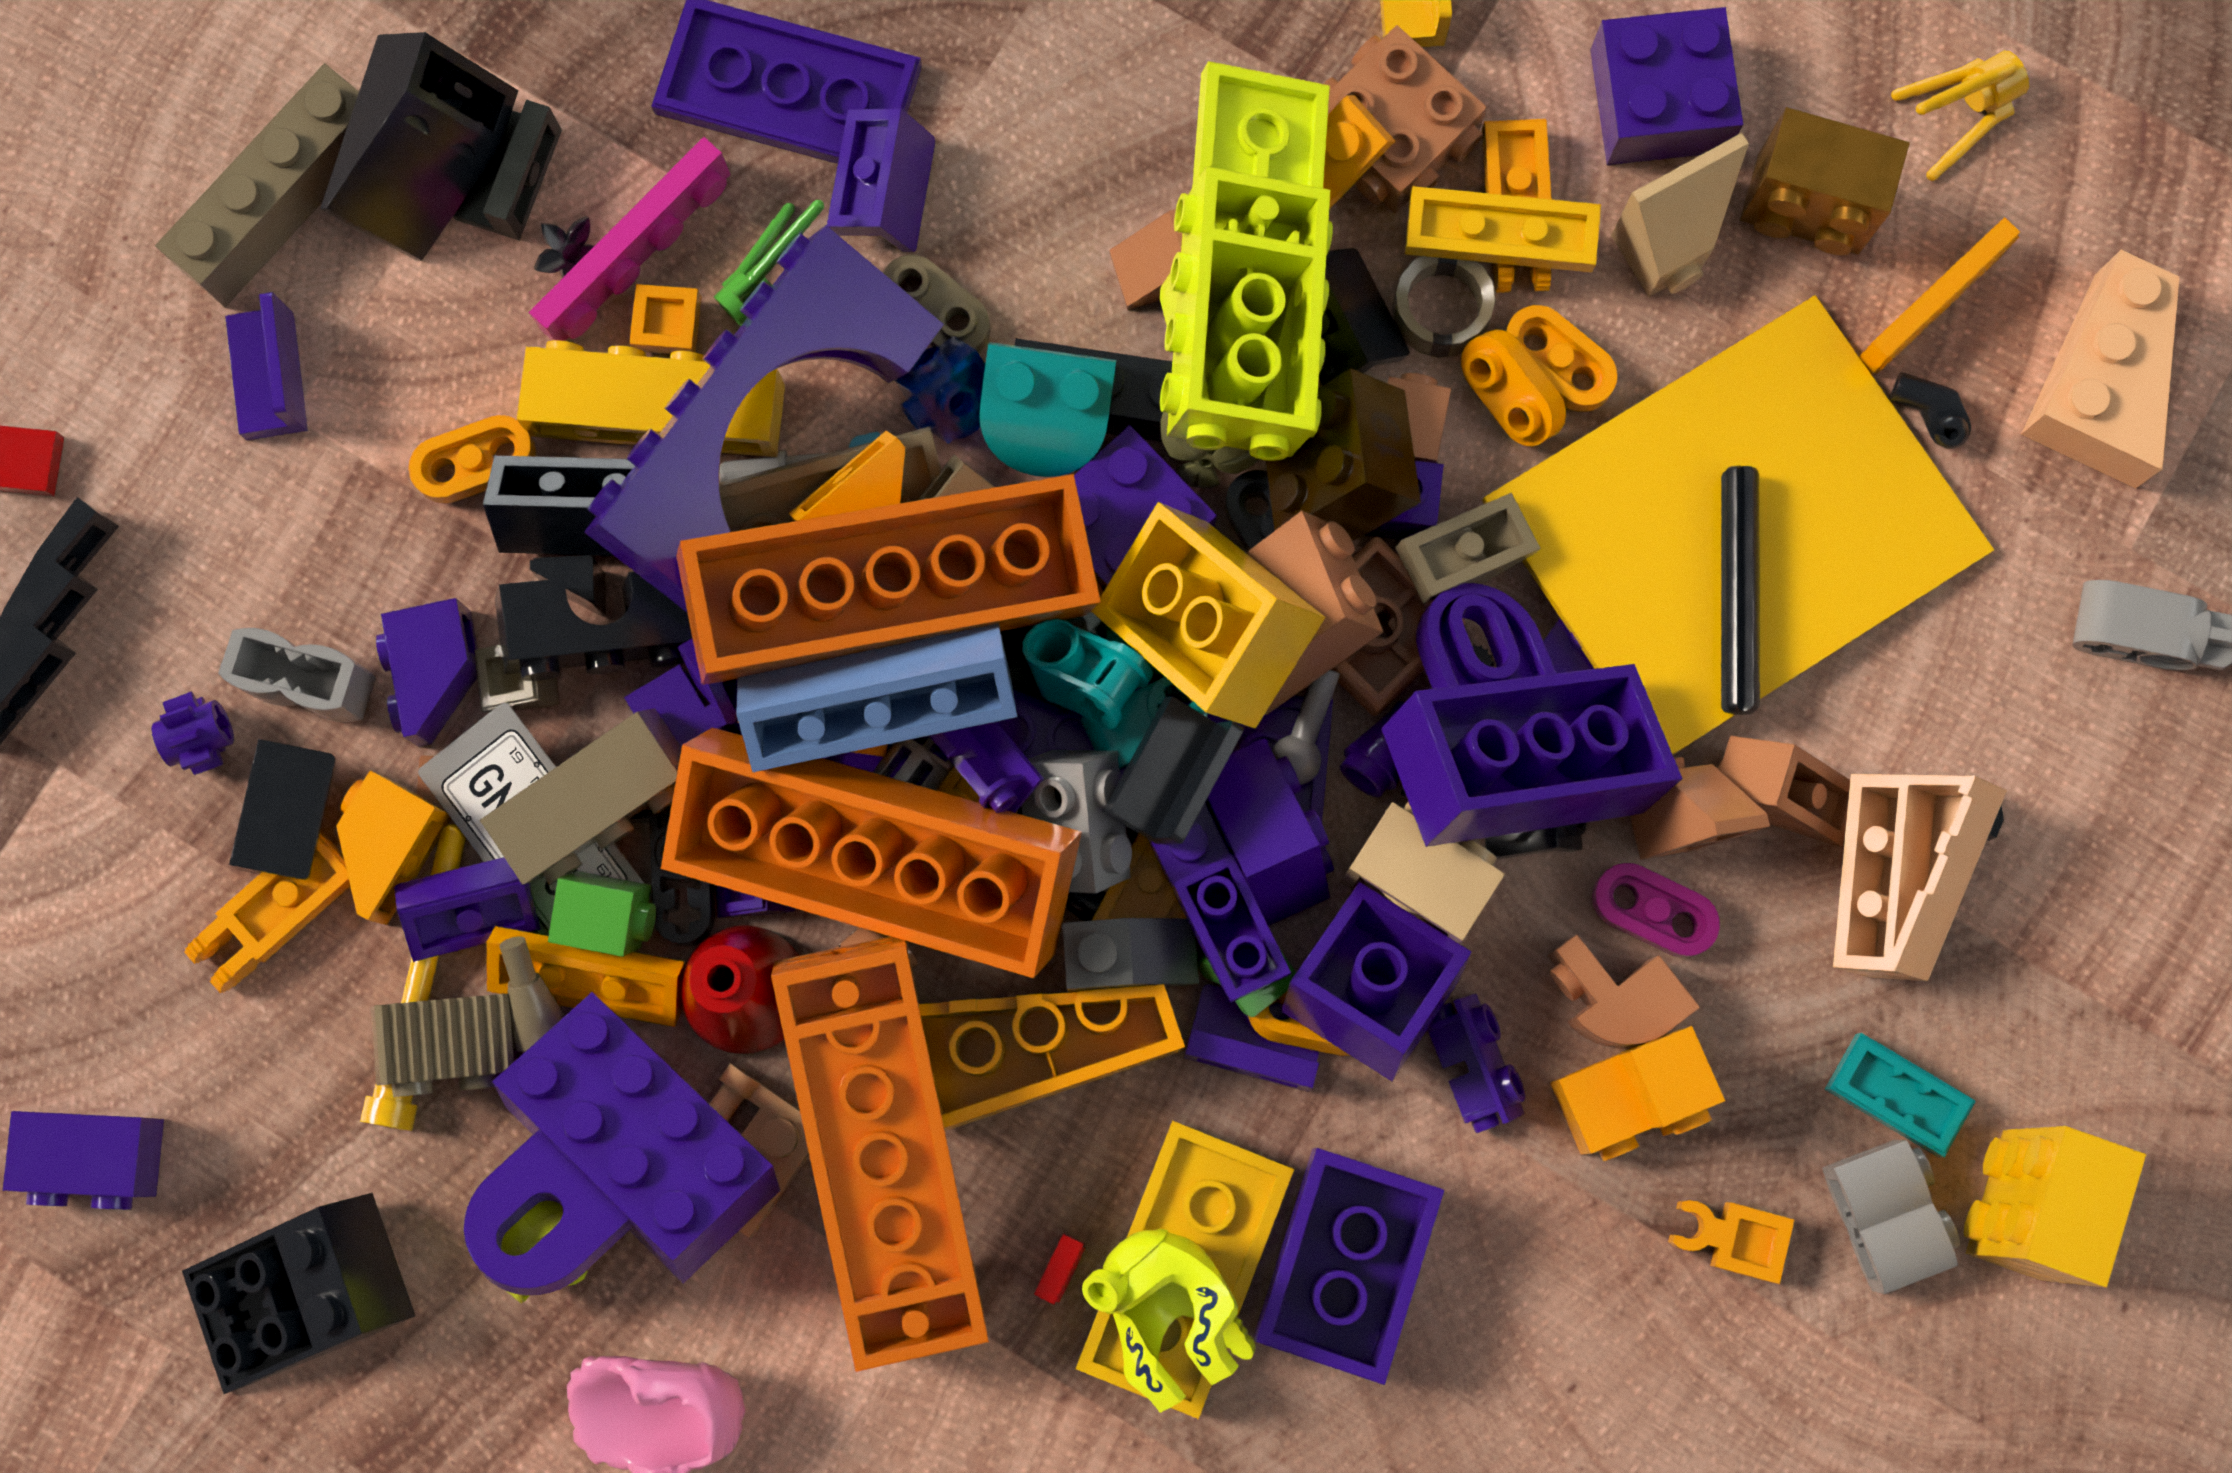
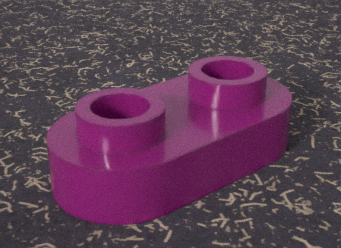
[1592,863,1720,958]

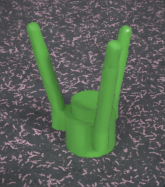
[714,199,824,326]

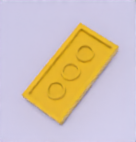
[1075,1120,1294,1419]

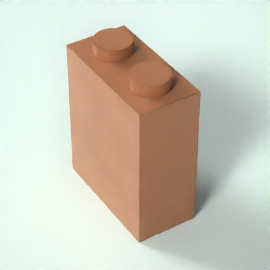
[1246,511,1383,715]

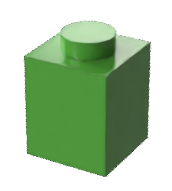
[548,871,656,957]

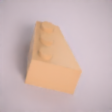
[2021,250,2179,489]
[1833,774,2007,981]

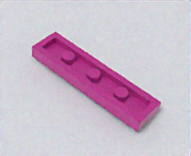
[529,137,731,341]

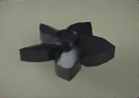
[534,216,594,278]

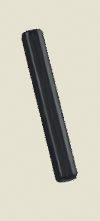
[1721,465,1760,715]

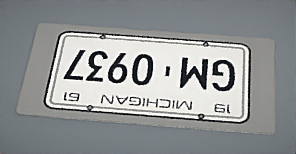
[418,703,652,936]

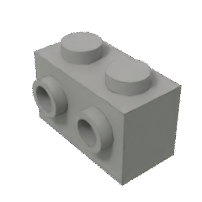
[1021,750,1132,893]

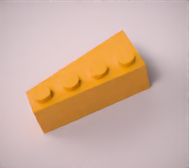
[919,984,1185,1131]

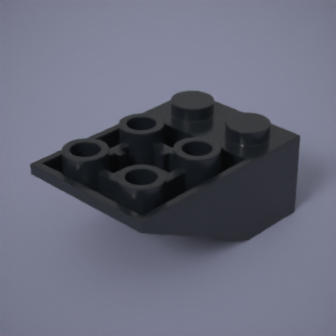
[320,32,519,261]
[182,1193,416,1394]

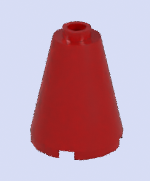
[681,925,800,1054]

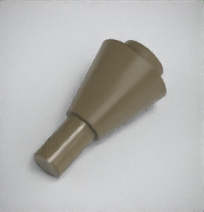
[500,936,566,1052]

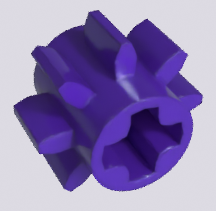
[151,691,234,775]

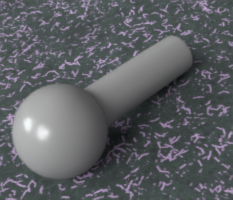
[1272,670,1340,785]

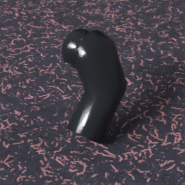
[1890,372,1971,449]

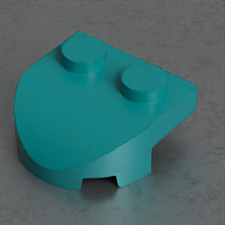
[979,342,1117,477]

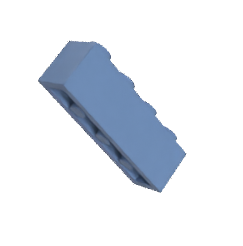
[736,623,1017,772]

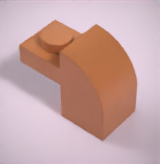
[1547,934,1700,1048]

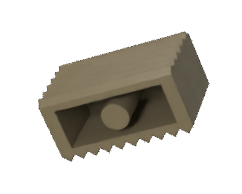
[371,993,514,1097]

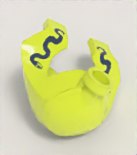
[1082,1229,1256,1413]

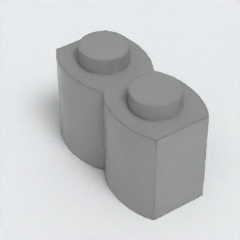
[218,628,376,722]
[1822,1140,1960,1294]

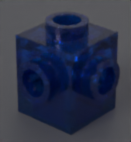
[894,336,986,444]

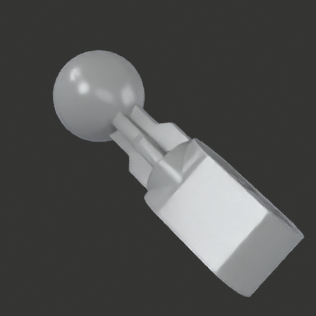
[2072,580,2232,671]

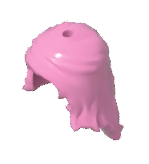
[567,1356,745,1473]

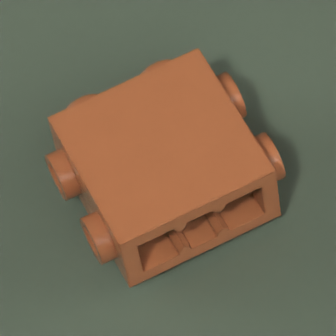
[1323,25,1487,213]

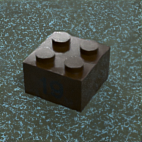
[1266,368,1421,542]

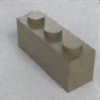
[480,708,681,885]

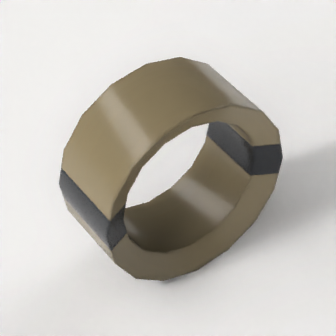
[1392,256,1496,358]

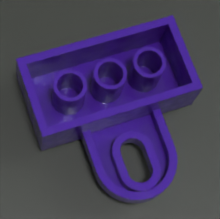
[1381,583,1683,847]
[464,992,780,1296]

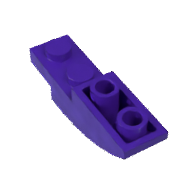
[1120,766,1291,1003]

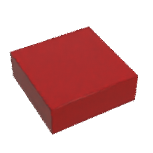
[0,425,65,497]
[1034,1233,1087,1305]

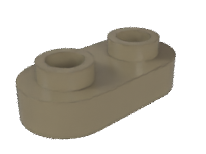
[883,255,991,360]

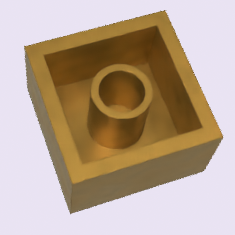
[1739,107,1910,255]

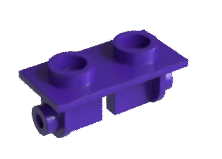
[929,722,1044,813]
[1427,993,1525,1134]

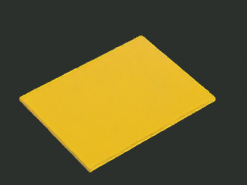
[1482,295,1994,755]

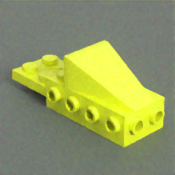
[1160,61,1333,461]

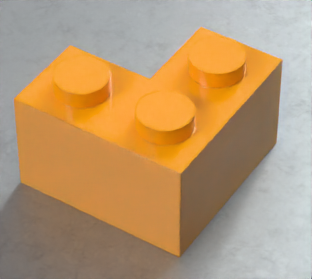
[1550,1026,1725,1161]

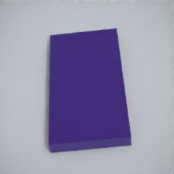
[651,0,922,164]

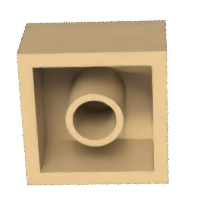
[1340,802,1505,943]

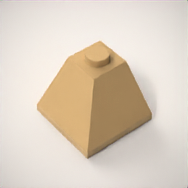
[1611,133,1749,297]

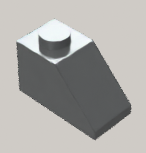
[1062,918,1199,992]

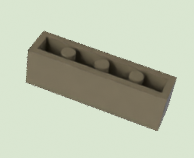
[155,63,359,308]

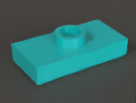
[1824,1033,1976,1158]

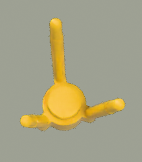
[1891,50,2029,181]

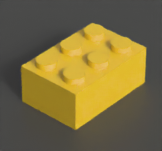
[1091,502,1326,728]
[1964,1126,2146,1288]

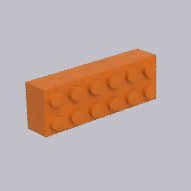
[676,474,1101,685]
[661,727,1082,978]

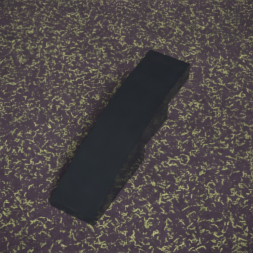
[0,497,119,745]

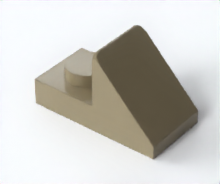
[1395,492,1541,604]

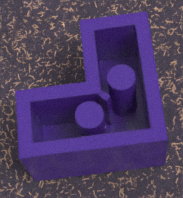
[1205,738,1334,926]

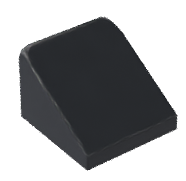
[530,555,606,616]

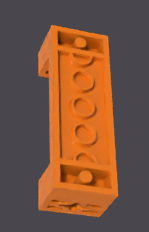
[771,936,989,1372]

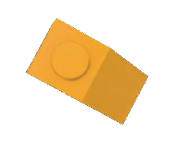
[789,431,905,521]
[336,770,451,925]

